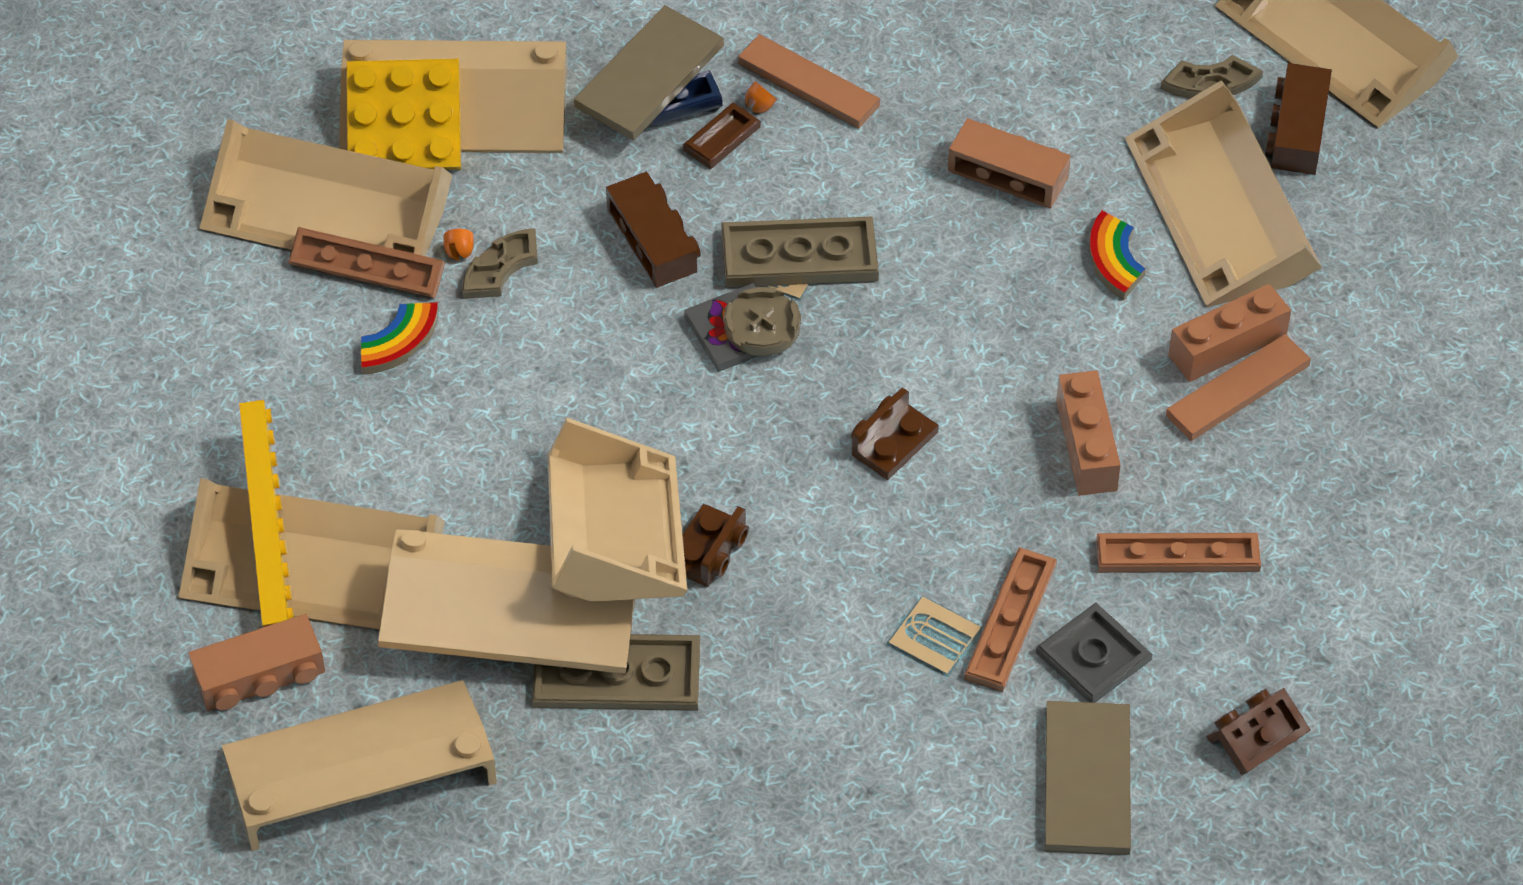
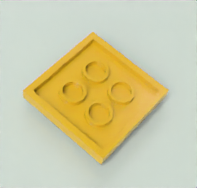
[346,58,461,170]

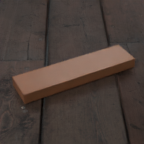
[738,34,880,129]
[288,227,445,299]
[1166,334,1311,441]
[1096,533,1261,573]
[964,547,1057,692]

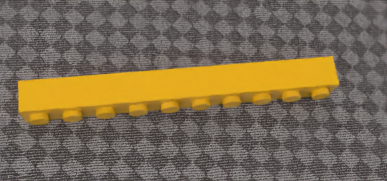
[239,400,294,627]

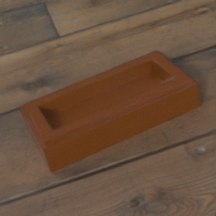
[683,102,761,169]

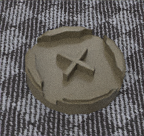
[723,287,801,356]

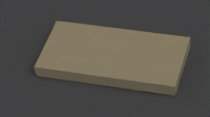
[574,5,724,141]
[721,216,879,287]
[532,634,700,711]
[1045,701,1131,855]

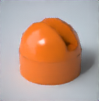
[744,81,777,113]
[443,228,474,261]

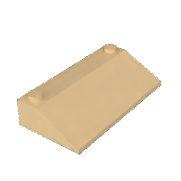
[1215,0,1459,128]
[339,40,568,153]
[1125,80,1322,307]
[199,119,452,256]
[547,417,687,602]
[178,478,445,630]
[378,529,635,674]
[222,680,497,851]

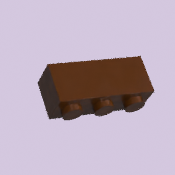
[1265,63,1332,175]
[606,171,701,288]

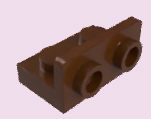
[851,387,939,480]
[682,503,749,587]
[1206,688,1311,775]

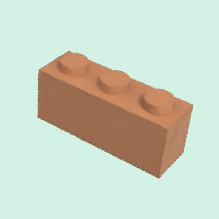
[948,118,1071,209]
[1168,284,1291,382]
[1056,370,1121,496]
[188,613,325,711]

